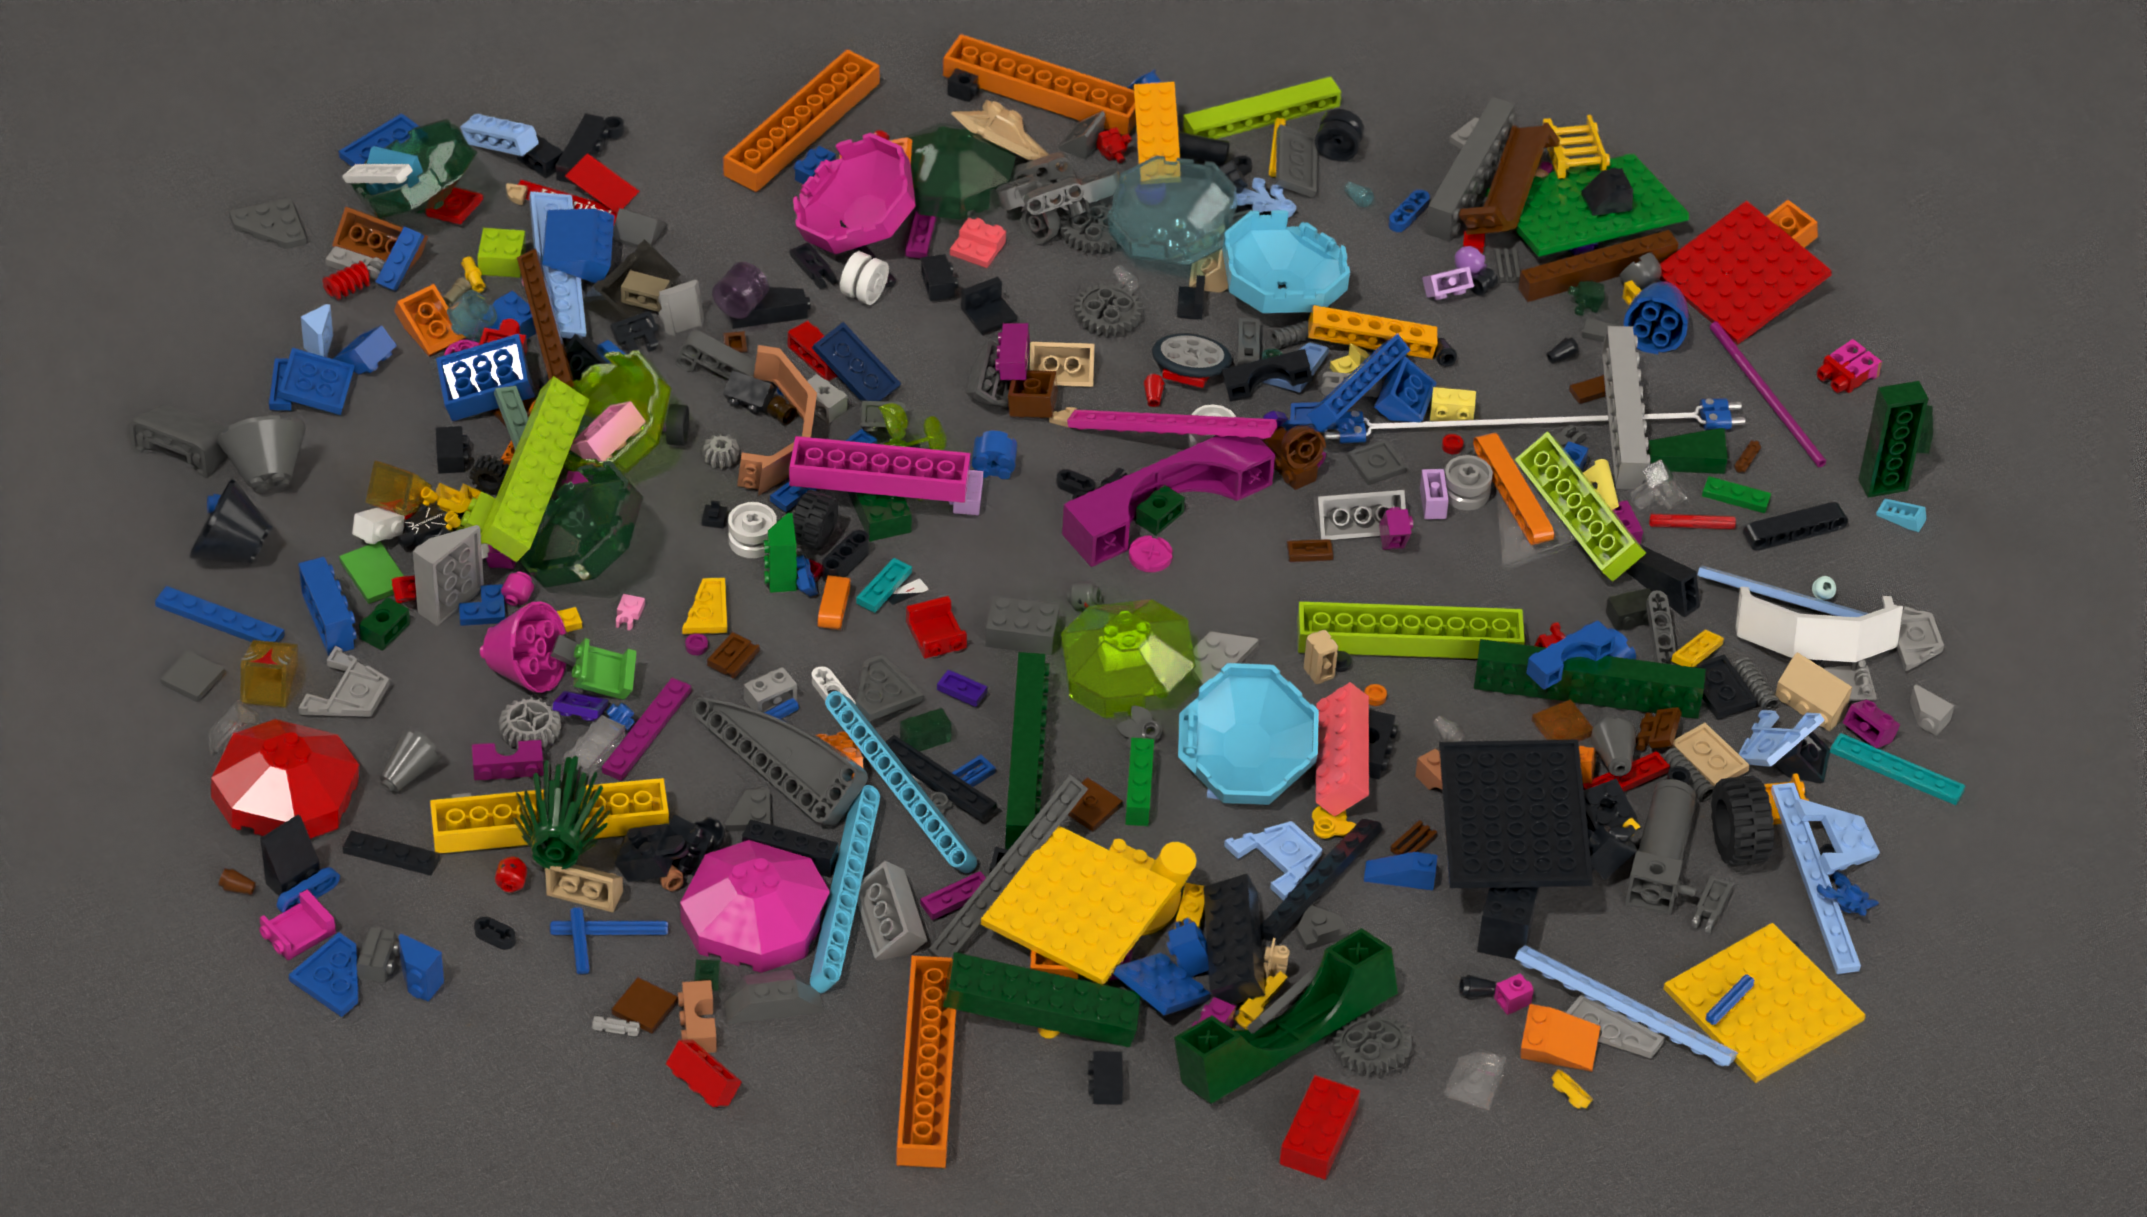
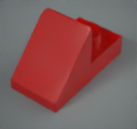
[391,575,417,604]

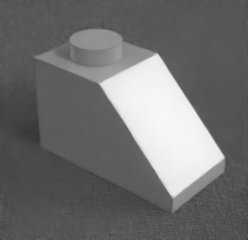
[1910,684,1954,736]

